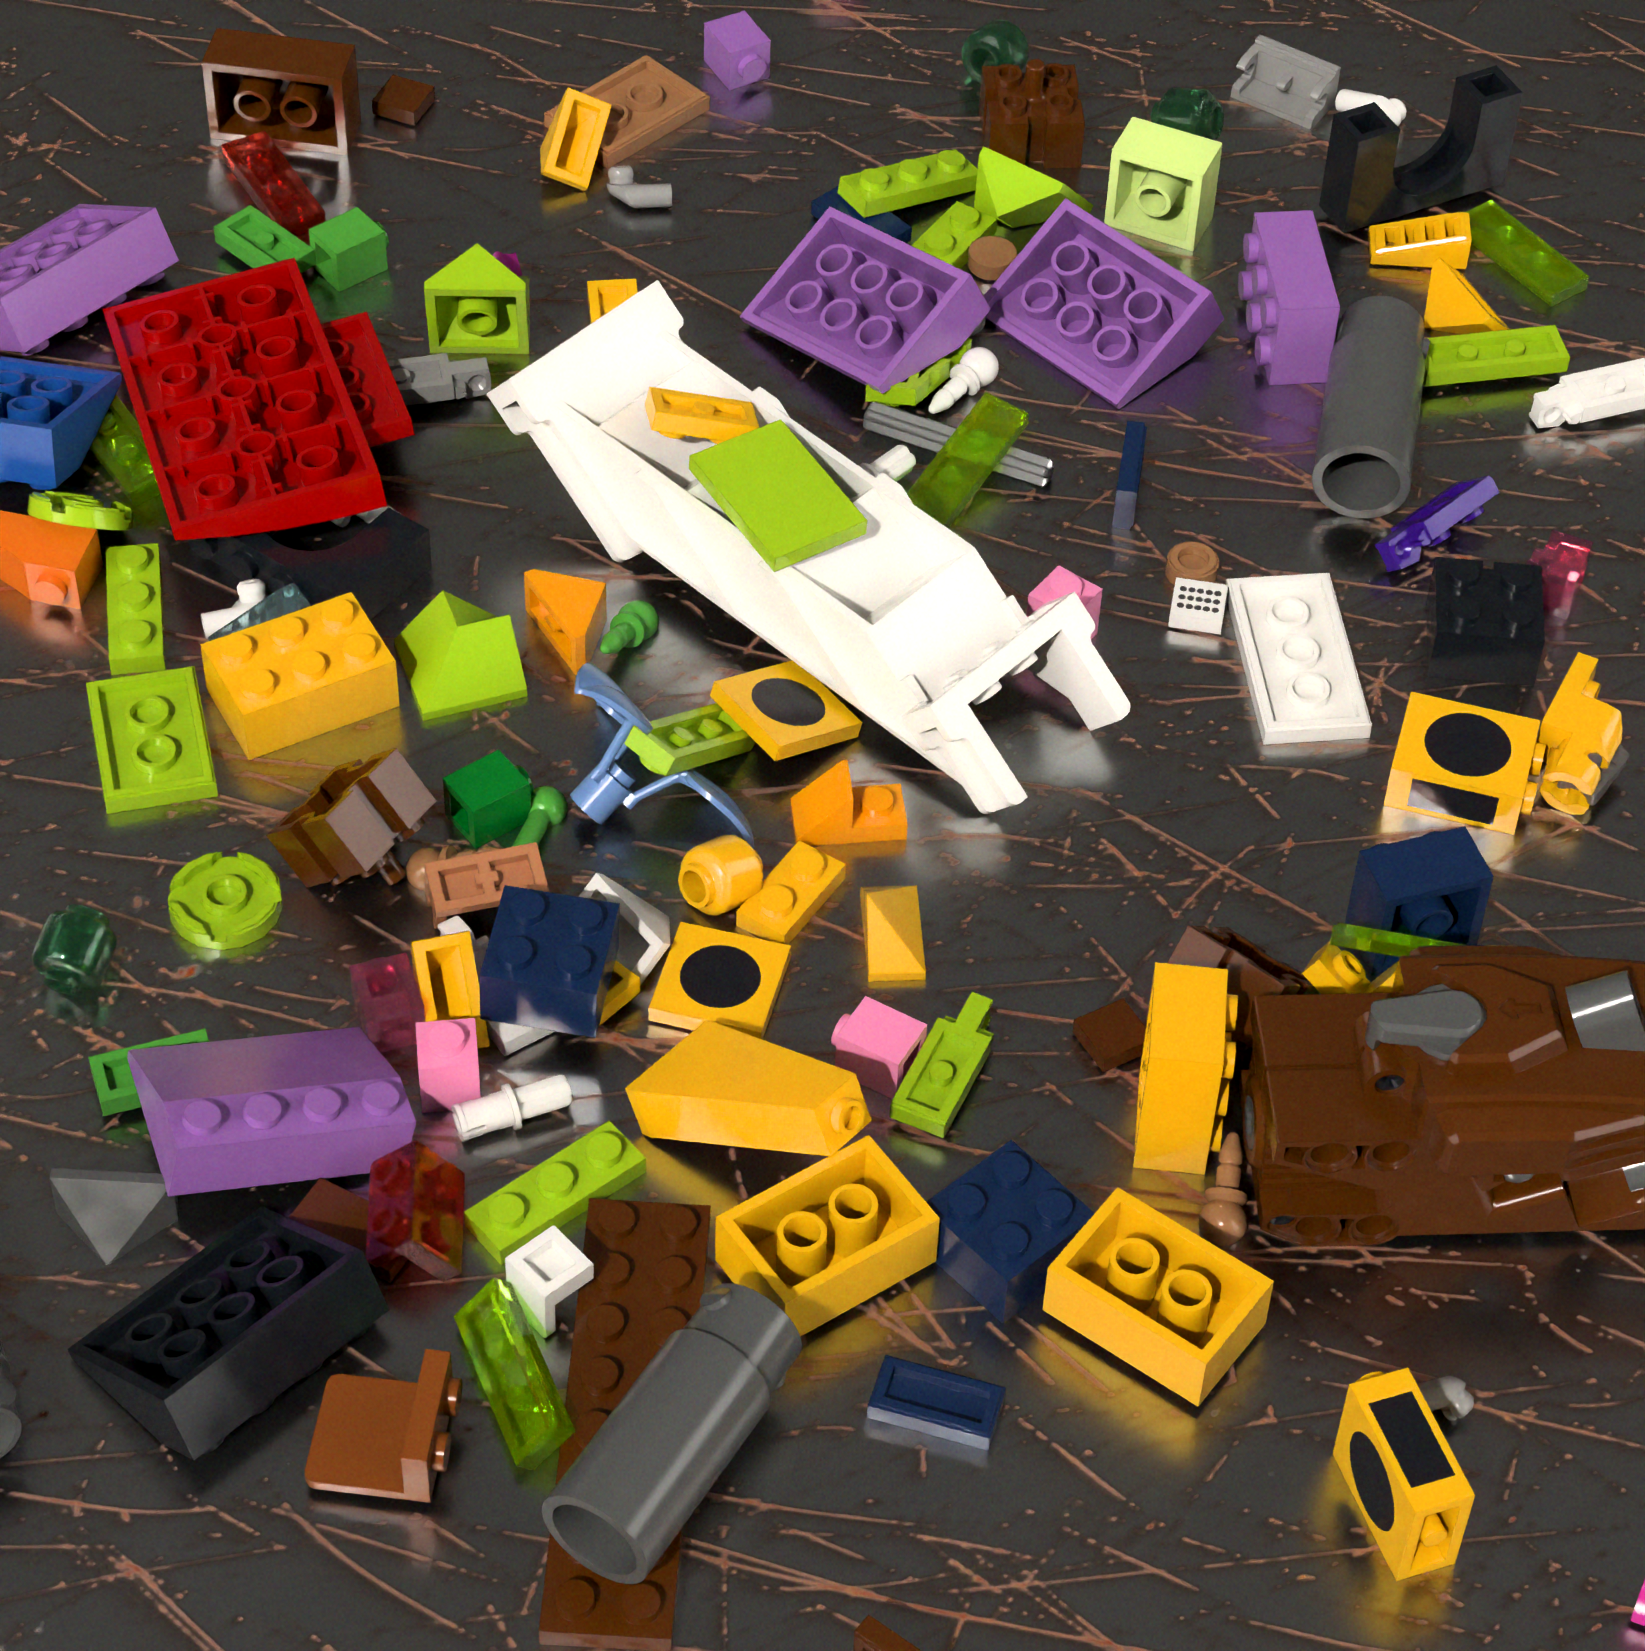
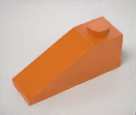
[0,510,103,609]

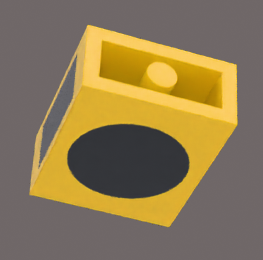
[1384,692,1546,835]
[1333,1367,1475,1581]

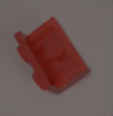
[366,1140,465,1282]

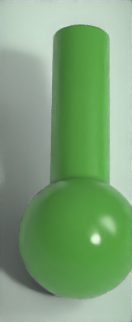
[512,785,568,847]

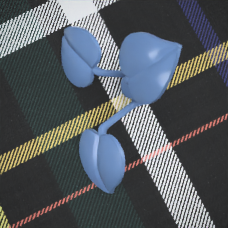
[570,662,754,849]

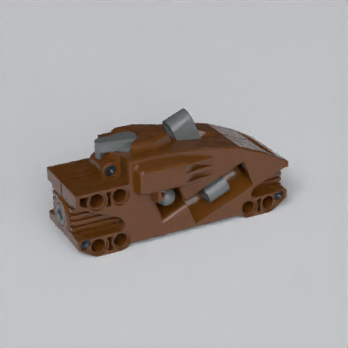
[1238,945,1645,1247]

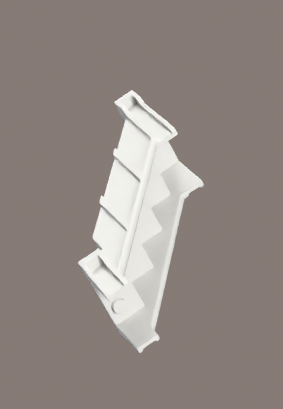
[487,280,1131,814]

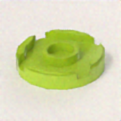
[27,491,135,530]
[168,852,283,950]

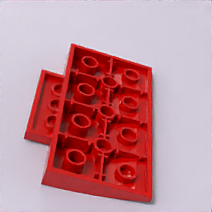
[102,257,415,541]

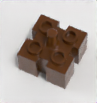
[979,59,1085,169]
[266,748,436,888]
[1168,925,1319,1051]

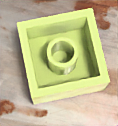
[1104,117,1223,252]

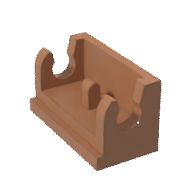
[424,842,549,929]

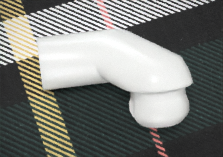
[1335,89,1407,126]
[201,579,270,639]

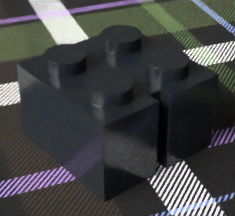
[1426,557,1545,686]

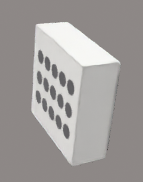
[1168,577,1228,635]

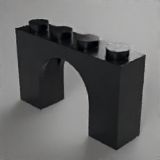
[1319,65,1523,233]
[189,508,432,620]

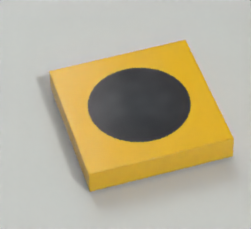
[710,660,863,761]
[648,922,791,1040]

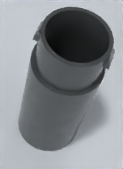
[1312,296,1430,519]
[541,1283,802,1584]

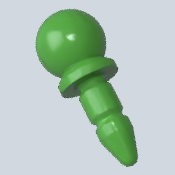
[600,600,659,654]

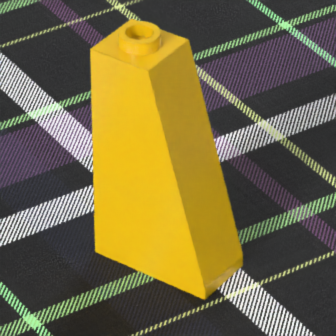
[625,1020,872,1157]

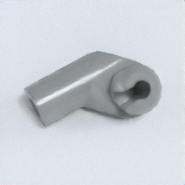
[606,165,672,208]

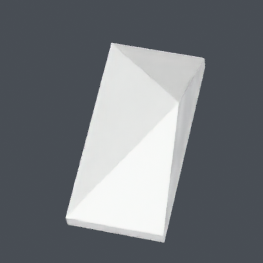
[579,873,671,986]

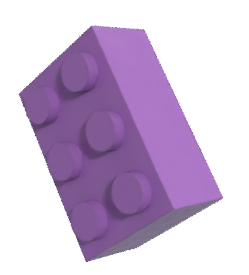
[1238,210,1340,385]

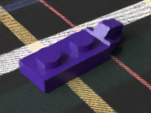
[1375,475,1499,572]

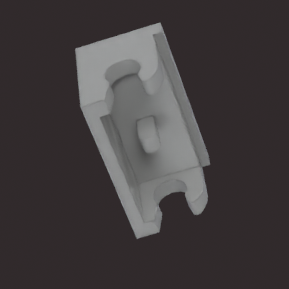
[1230,35,1341,130]

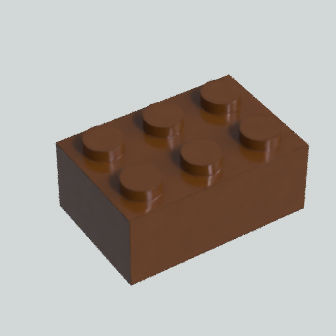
[201,28,361,155]

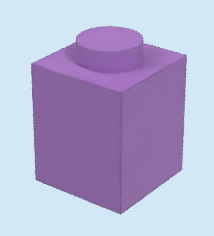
[704,10,771,91]

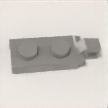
[387,353,491,406]

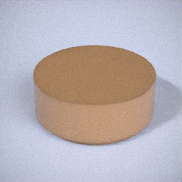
[968,236,1017,281]
[1165,541,1219,586]

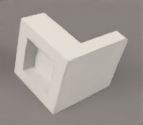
[505,1225,594,1338]

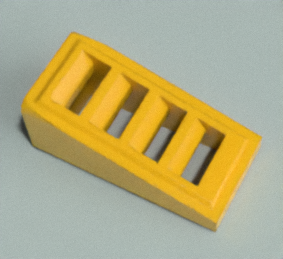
[1368,212,1471,269]

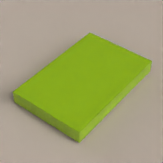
[689,419,868,572]
[86,666,218,814]

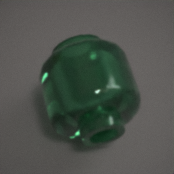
[962,19,1029,84]
[1151,87,1224,140]
[32,904,117,995]

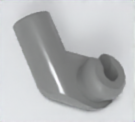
[1417,1375,1474,1420]

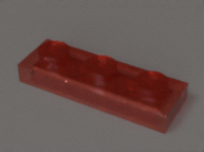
[221,131,326,236]

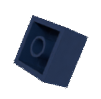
[1344,826,1494,975]
[479,885,620,1038]
[926,1140,1094,1324]

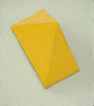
[540,87,612,191]
[1424,257,1509,334]
[860,885,926,982]
[411,930,490,1049]

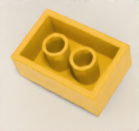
[200,592,400,760]
[1133,962,1238,1175]
[715,1135,940,1337]
[1042,1187,1274,1407]

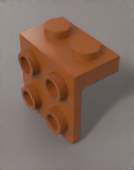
[305,1349,463,1503]

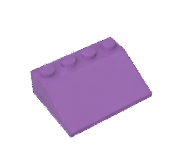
[984,198,1224,409]
[0,204,179,356]
[739,206,991,394]
[127,1027,416,1197]

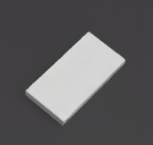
[1226,573,1372,745]

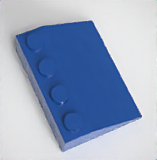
[0,356,122,490]

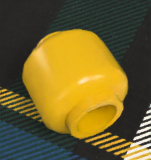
[678,834,763,916]

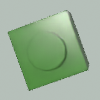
[309,207,389,292]

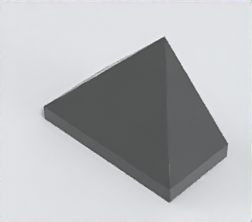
[49,1168,180,1265]

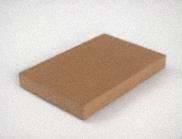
[544,54,710,169]

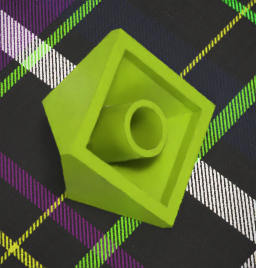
[974,146,1094,228]
[424,243,530,354]
[394,590,528,721]

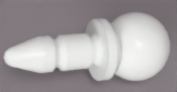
[928,347,999,414]

